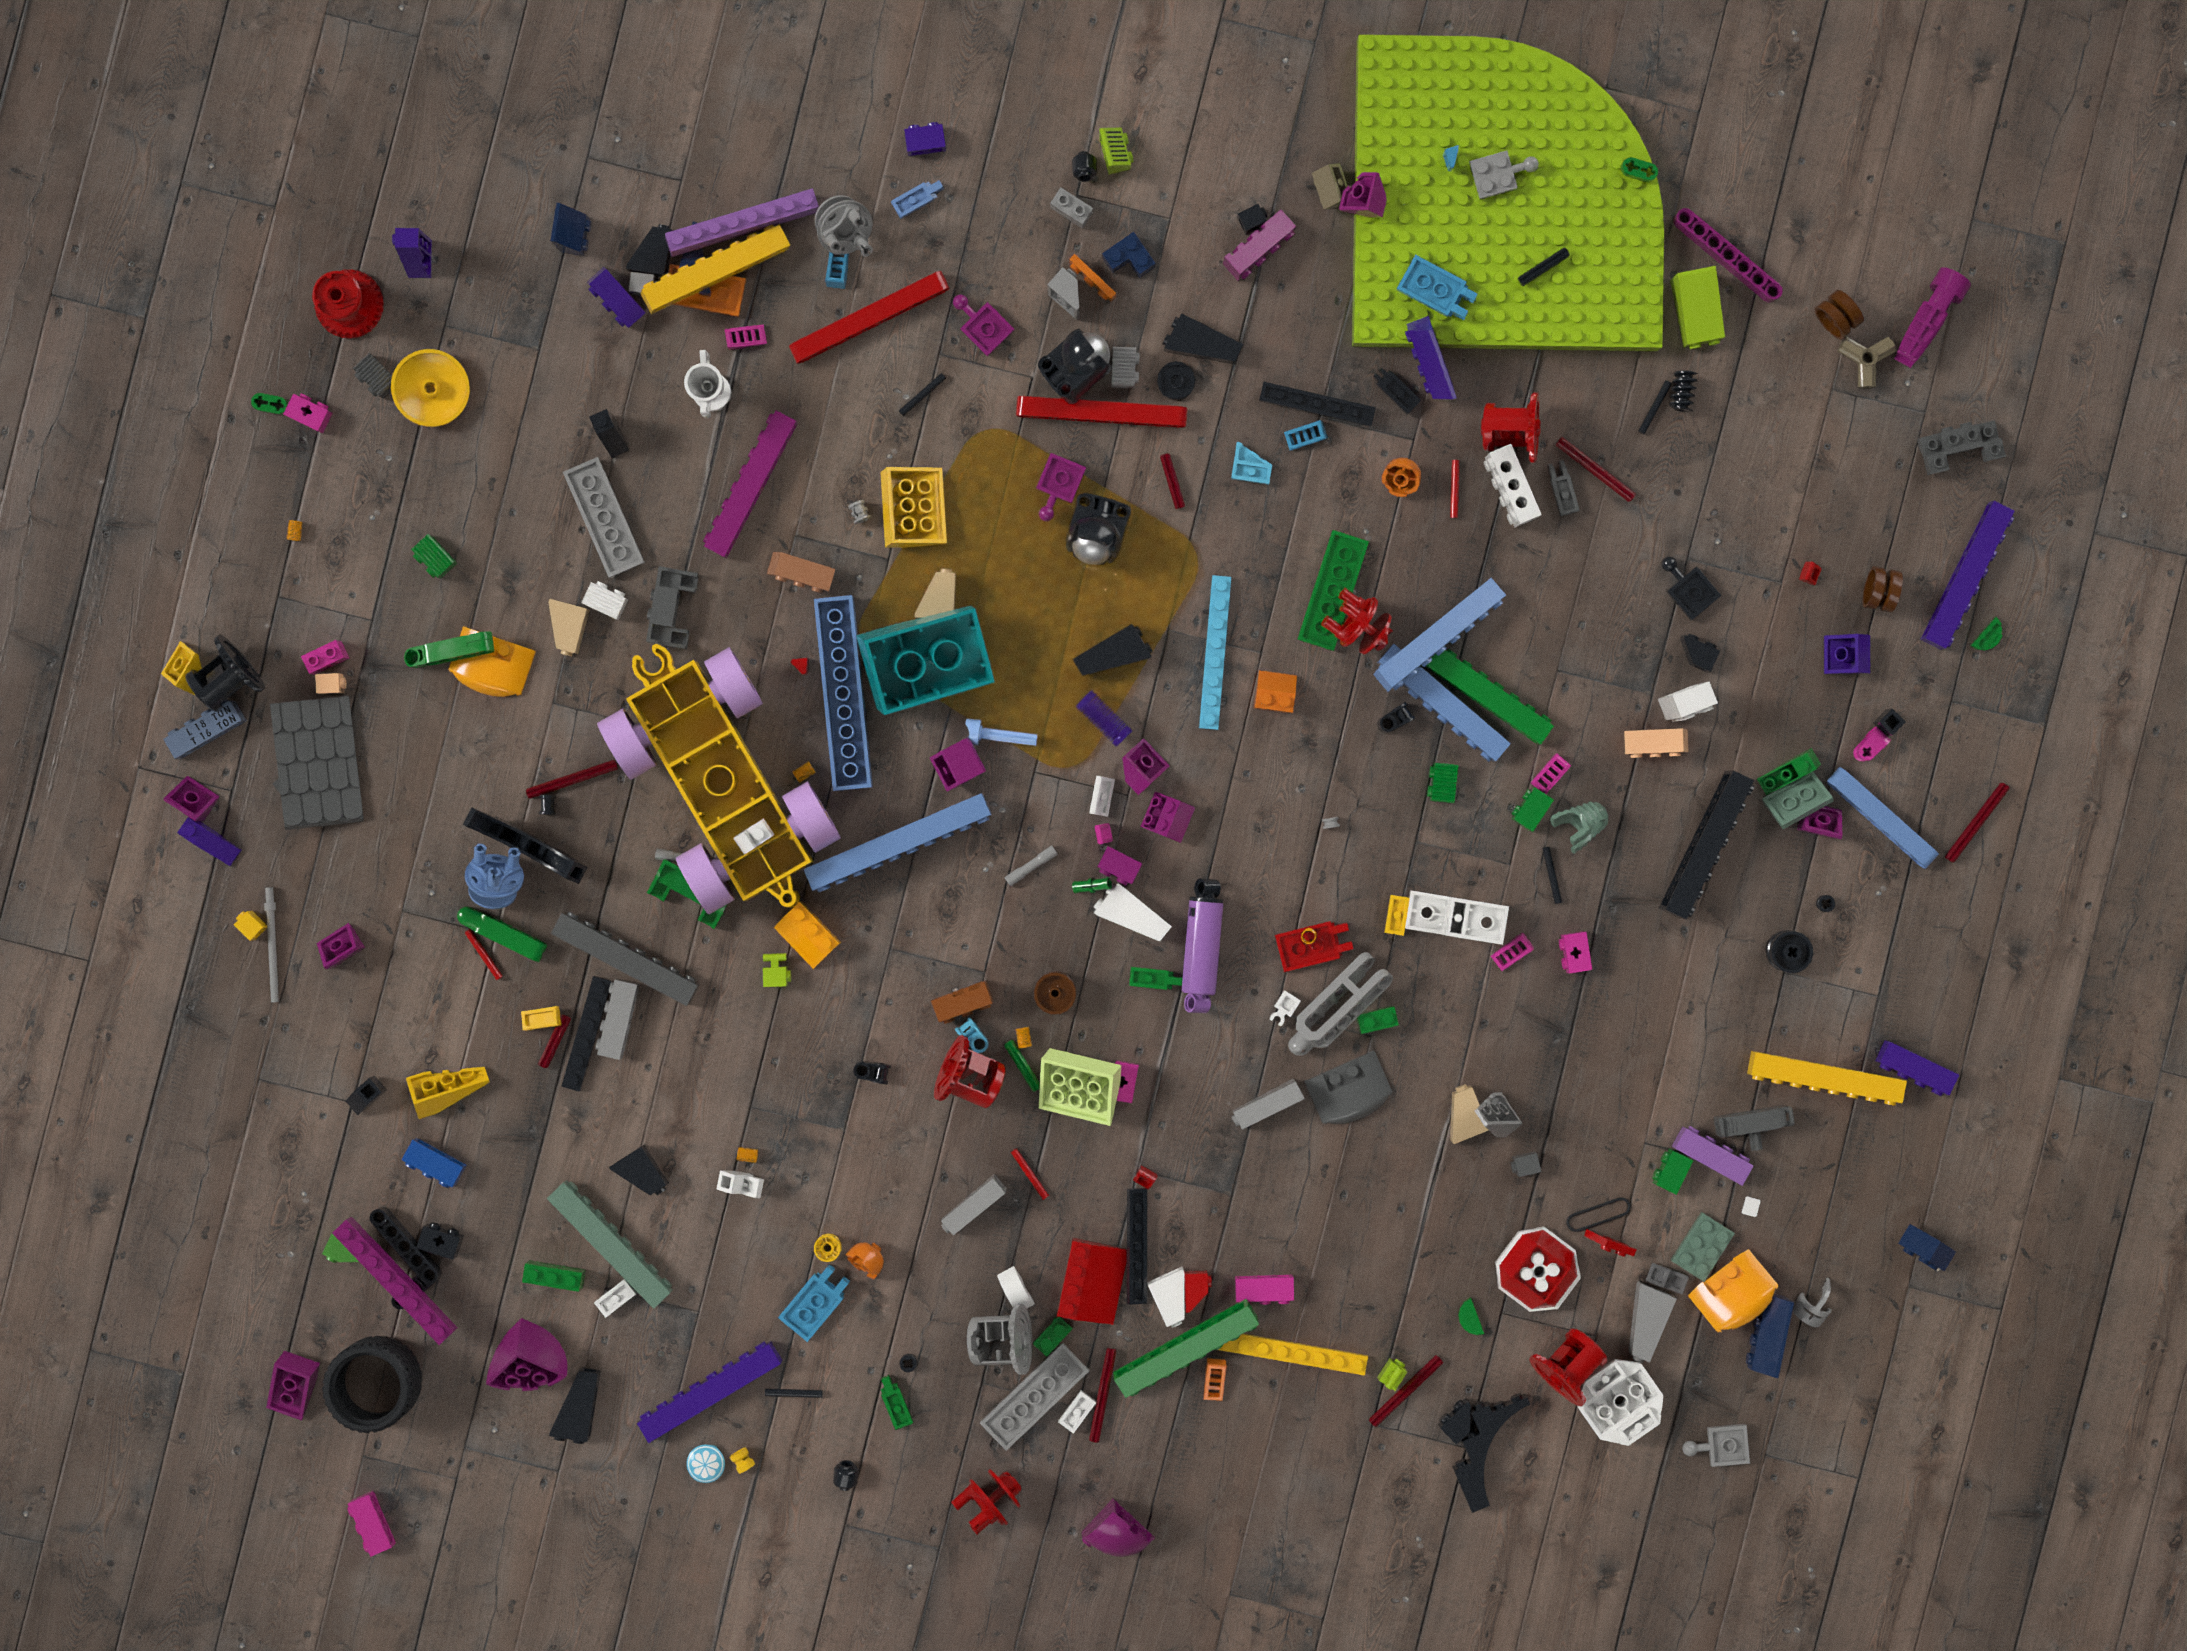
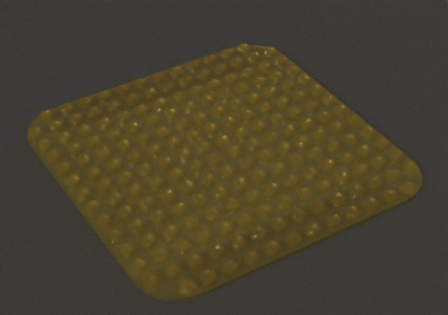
[859,429,1198,768]

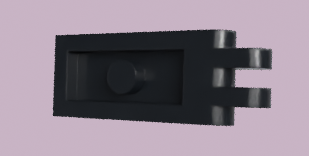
[1373,368,1421,415]

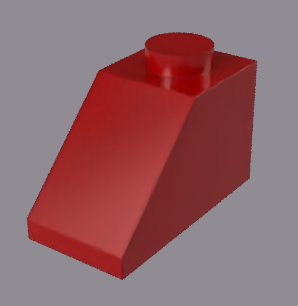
[1184,1270,1212,1313]

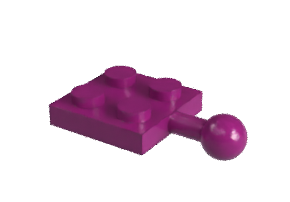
[953,294,1015,357]
[1036,453,1086,521]

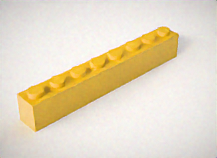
[641,224,790,314]
[1747,1051,1907,1106]

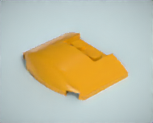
[448,626,536,697]
[1688,1249,1779,1333]

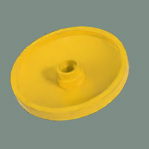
[391,349,470,427]

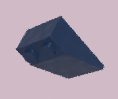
[550,203,592,256]

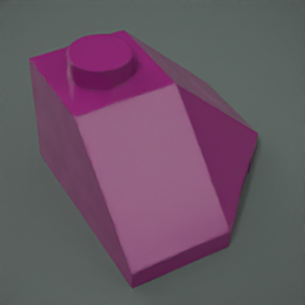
[1339,172,1387,217]

